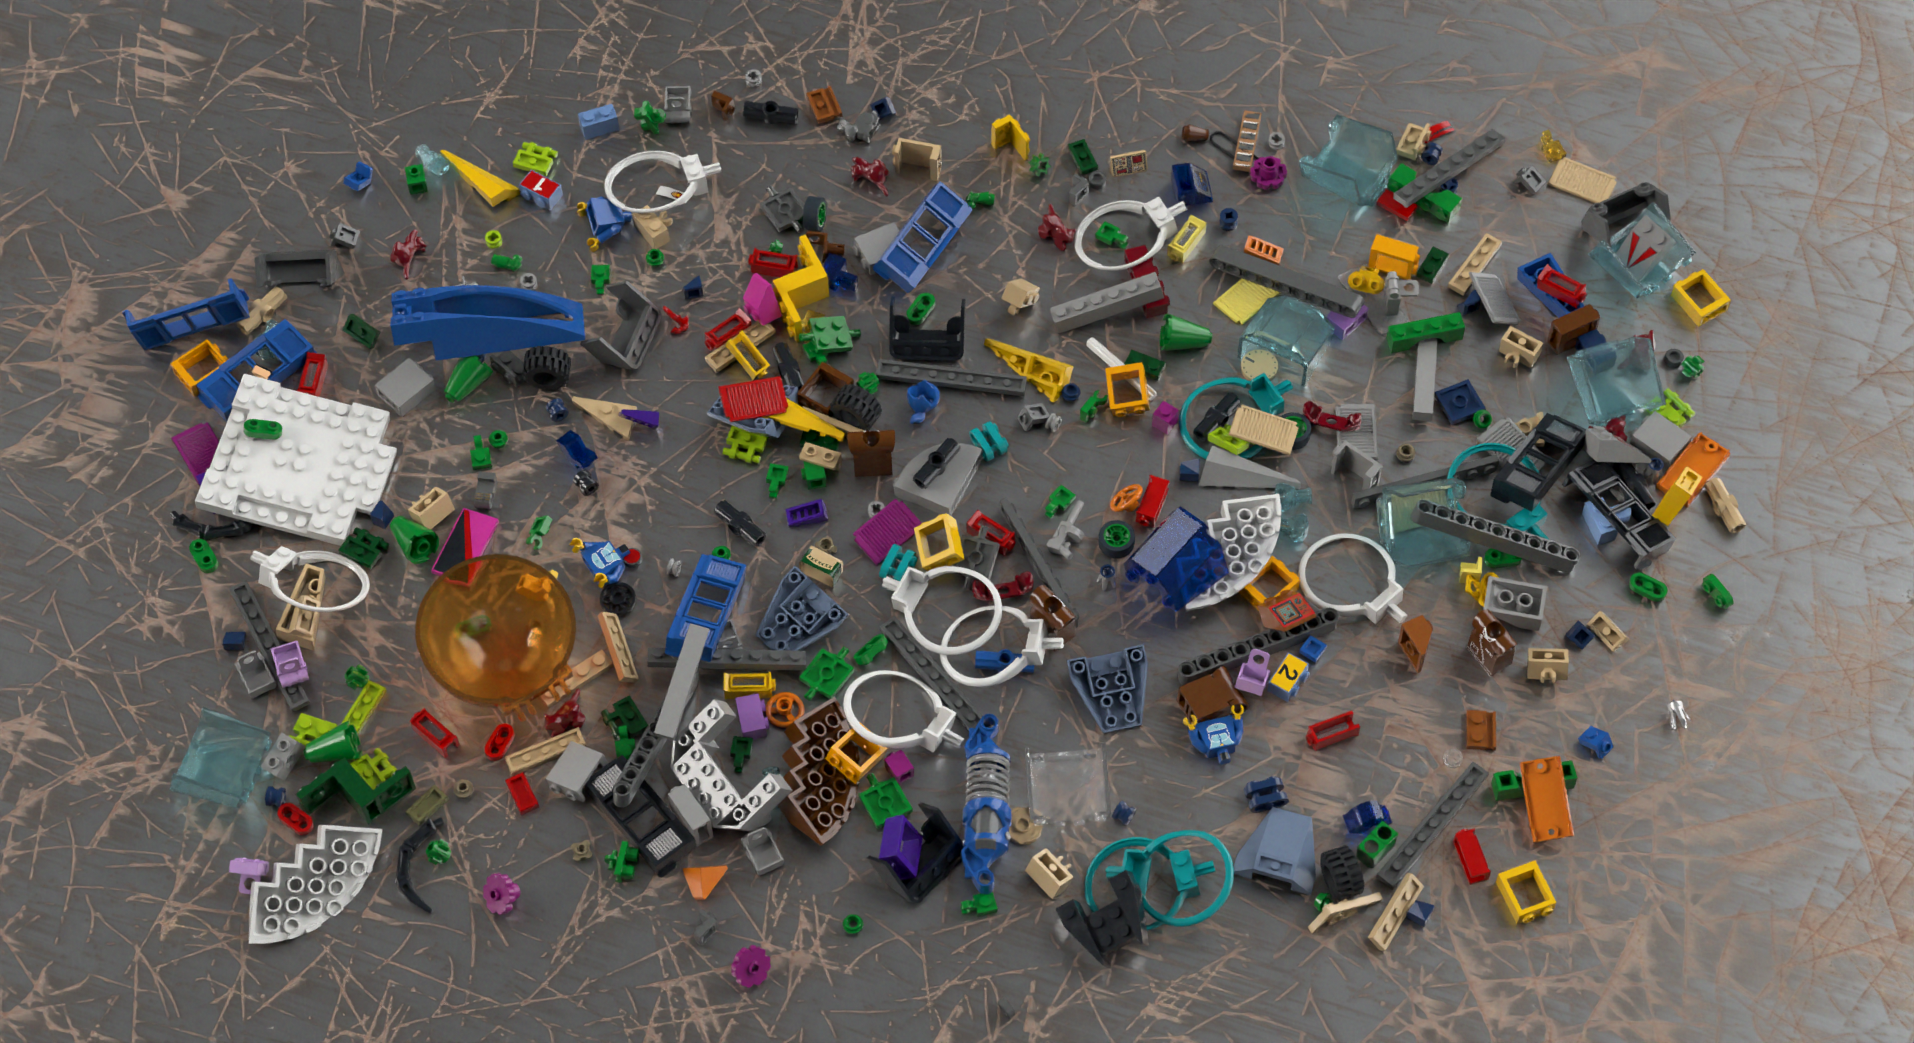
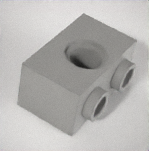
[261,733,306,780]

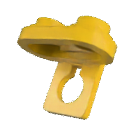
[1348,266,1385,294]
[1465,572,1499,607]

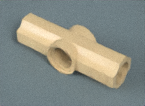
[236,286,287,335]
[1704,477,1746,534]

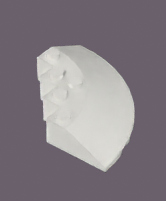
[1175,494,1281,611]
[249,825,383,944]

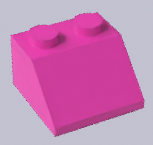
[743,273,782,326]

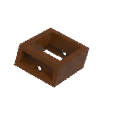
[1547,304,1600,355]
[797,362,854,417]

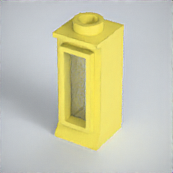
[1167,215,1206,263]

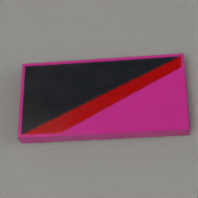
[431,508,499,585]

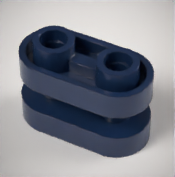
[1243,776,1289,813]

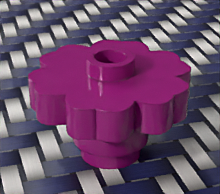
[1250,156,1287,190]
[483,873,520,915]
[731,945,771,988]

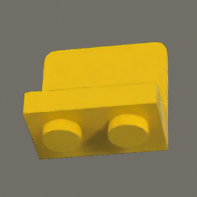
[991,115,1030,161]

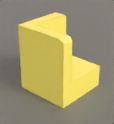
[1459,557,1482,584]

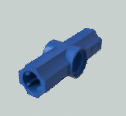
[975,649,1034,673]

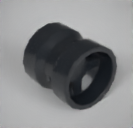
[573,469,599,496]

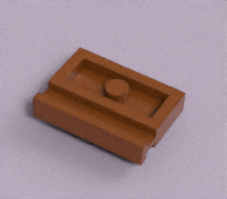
[806,86,842,124]
[1466,710,1496,751]

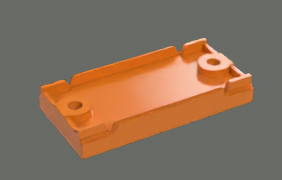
[1655,432,1730,508]
[1520,756,1574,843]

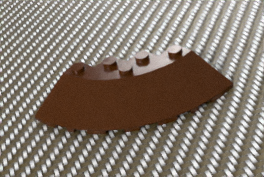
[777,697,860,846]

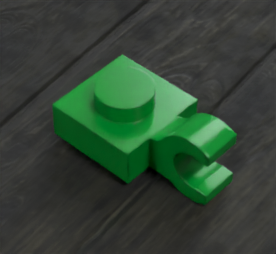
[1095,221,1129,249]
[591,265,611,295]
[802,342,828,366]
[1080,390,1108,422]
[470,435,492,470]
[766,463,789,498]
[1045,485,1076,519]
[526,515,553,550]
[615,725,636,760]
[960,891,998,917]

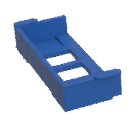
[873,181,973,293]
[122,278,250,351]
[196,319,317,422]
[665,554,746,662]

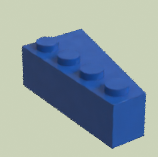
[1517,253,1584,318]

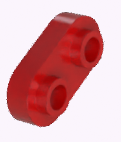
[484,723,515,761]
[277,803,314,835]

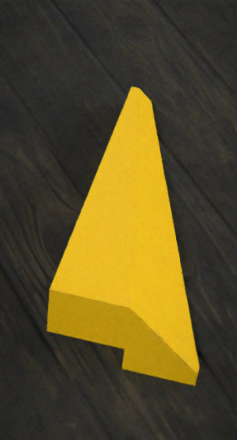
[440,150,521,207]
[984,338,1074,402]
[762,398,845,441]

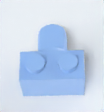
[1582,497,1631,545]

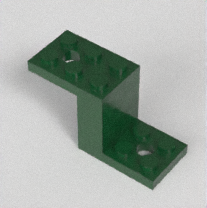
[296,758,416,825]

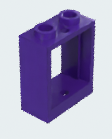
[879,815,923,880]

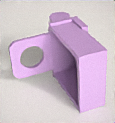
[271,641,309,688]
[1235,649,1270,696]
[229,858,270,894]

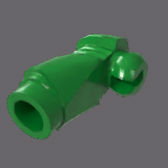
[965,191,995,209]
[491,254,522,272]

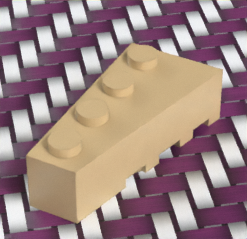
[276,563,325,651]

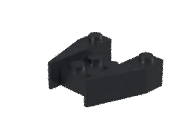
[1056,870,1149,968]

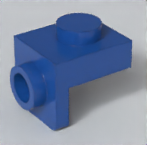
[343,161,373,191]
[1578,726,1613,759]

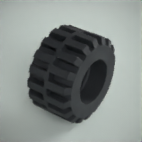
[522,346,571,390]
[830,384,882,431]
[1320,845,1364,901]

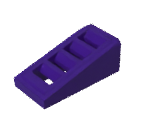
[619,409,659,429]
[785,499,828,527]

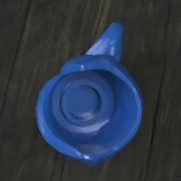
[907,380,940,424]

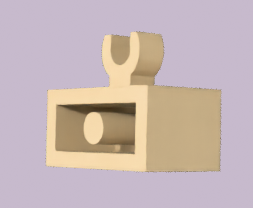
[632,205,673,249]
[1001,278,1040,315]
[1499,326,1543,368]
[408,487,455,529]
[1527,648,1569,683]
[1025,848,1073,899]

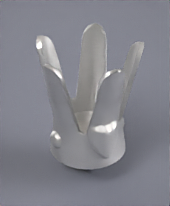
[1644,458,1664,484]
[1096,564,1116,591]
[1667,699,1692,730]

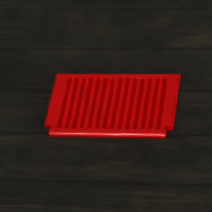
[718,376,789,422]

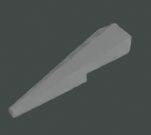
[1199,445,1302,491]

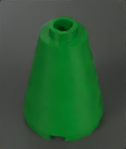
[1159,314,1212,351]
[444,355,493,403]
[390,516,439,564]
[303,721,362,763]

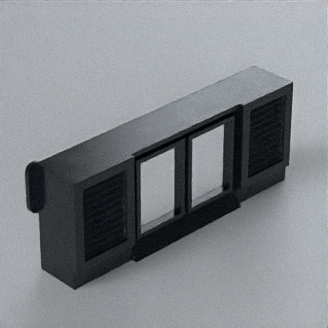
[1490,413,1586,512]
[1562,460,1676,571]
[585,755,697,878]

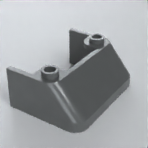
[1581,182,1671,248]
[255,249,337,288]
[580,280,661,370]

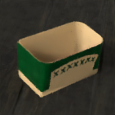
[799,545,843,588]

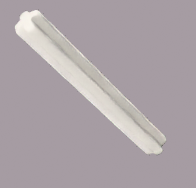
[1086,337,1157,401]

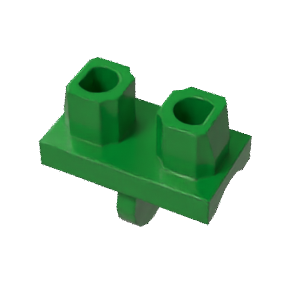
[634,100,666,134]
[604,841,639,883]

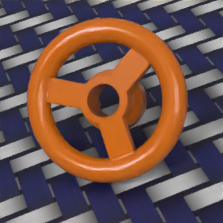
[1110,484,1143,512]
[765,692,805,728]

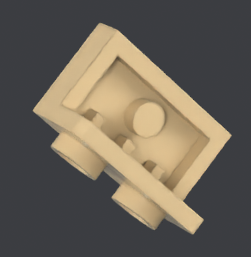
[1395,123,1432,161]
[799,442,842,471]

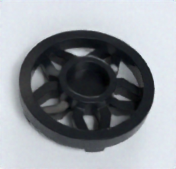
[599,582,636,616]

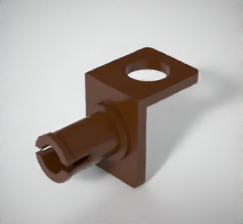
[806,231,845,263]

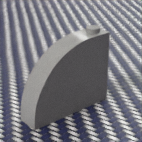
[893,443,982,516]

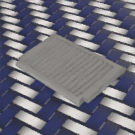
[1469,272,1521,325]
[1335,404,1378,460]
[1477,417,1545,471]

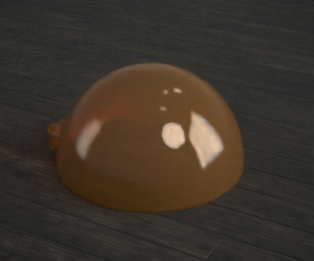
[415,554,576,722]

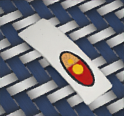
[656,186,687,204]

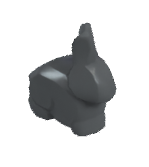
[837,110,880,143]

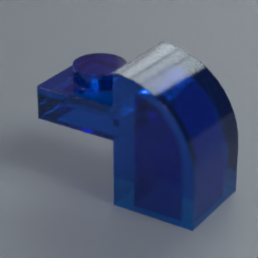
[824,253,858,292]
[556,430,598,469]
[1343,800,1393,834]

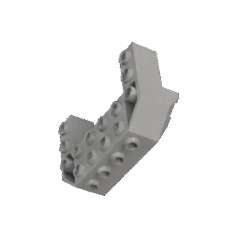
[670,699,792,831]

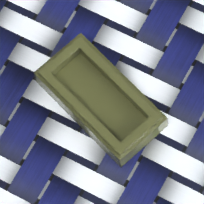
[405,785,449,826]

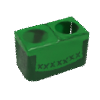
[1356,821,1398,868]

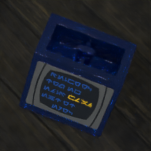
[1171,163,1213,206]

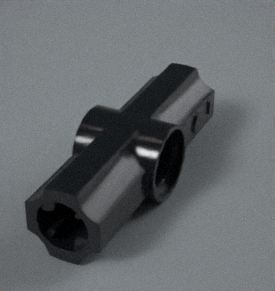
[743,101,799,124]
[772,342,804,391]
[1193,393,1241,442]
[913,438,961,489]
[1613,462,1656,510]
[714,500,766,547]

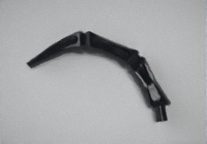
[170,511,254,541]
[395,817,444,914]

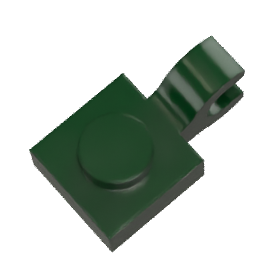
[730,736,753,773]

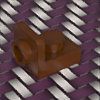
[711,90,735,121]

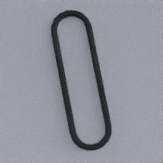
[1210,131,1259,160]

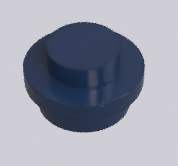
[1062,383,1081,402]

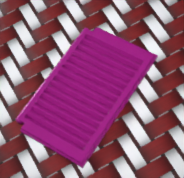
[171,422,219,485]
[853,499,922,565]

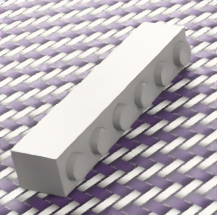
[1050,272,1164,334]

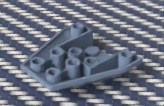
[707,385,798,438]
[756,566,849,651]
[1067,644,1148,733]
[1234,807,1316,895]

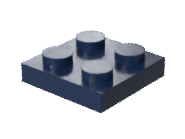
[1434,379,1486,425]

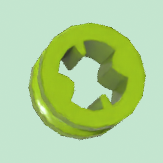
[485,230,502,249]

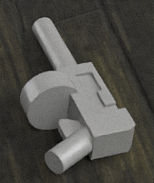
[1047,500,1084,560]

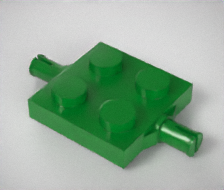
[799,316,861,354]
[799,646,854,701]
[859,773,913,830]

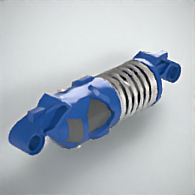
[961,714,1012,894]

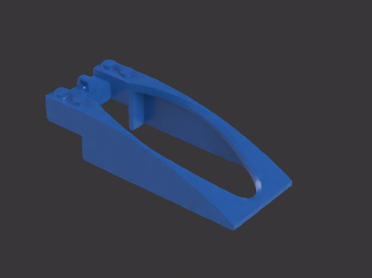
[390,285,585,361]

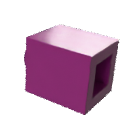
[1152,401,1179,435]
[884,750,914,785]

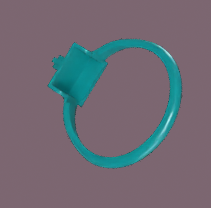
[1179,373,1293,459]
[1447,443,1549,540]
[1105,830,1234,927]
[1084,837,1216,931]

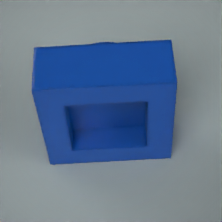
[1299,635,1327,663]

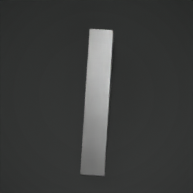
[1412,338,1438,422]
[654,624,709,741]

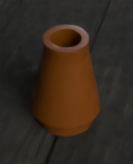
[1182,124,1209,142]

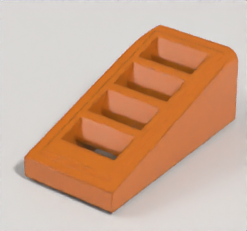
[1244,235,1284,265]

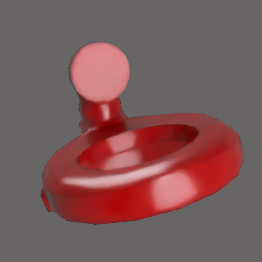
[662,305,689,334]

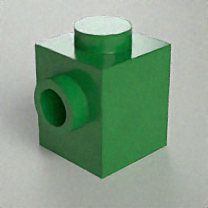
[405,164,428,195]
[801,461,827,490]

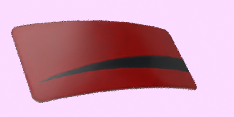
[1425,121,1454,143]

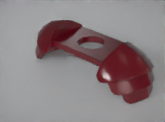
[1303,400,1361,432]
[972,571,1034,602]

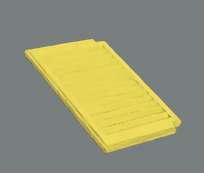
[1213,279,1281,325]

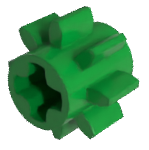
[1028,153,1051,176]
[1681,355,1705,378]
[856,371,880,395]
[344,664,369,690]
[426,839,451,865]

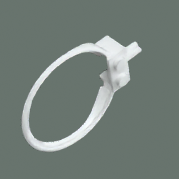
[604,151,722,213]
[1074,197,1187,271]
[1298,533,1408,624]
[250,546,370,612]
[882,566,1002,655]
[940,605,1064,687]
[843,670,965,753]

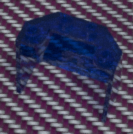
[1124,506,1229,612]

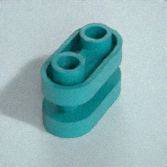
[969,421,1009,462]
[879,544,918,581]

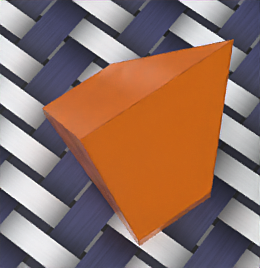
[682,865,728,900]

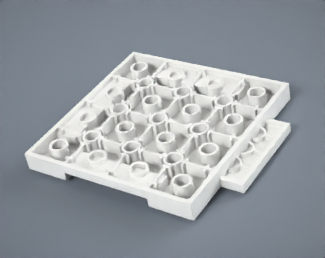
[195,374,397,546]

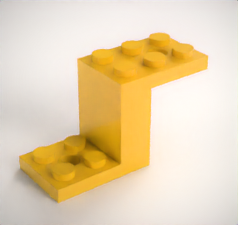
[772,234,829,343]

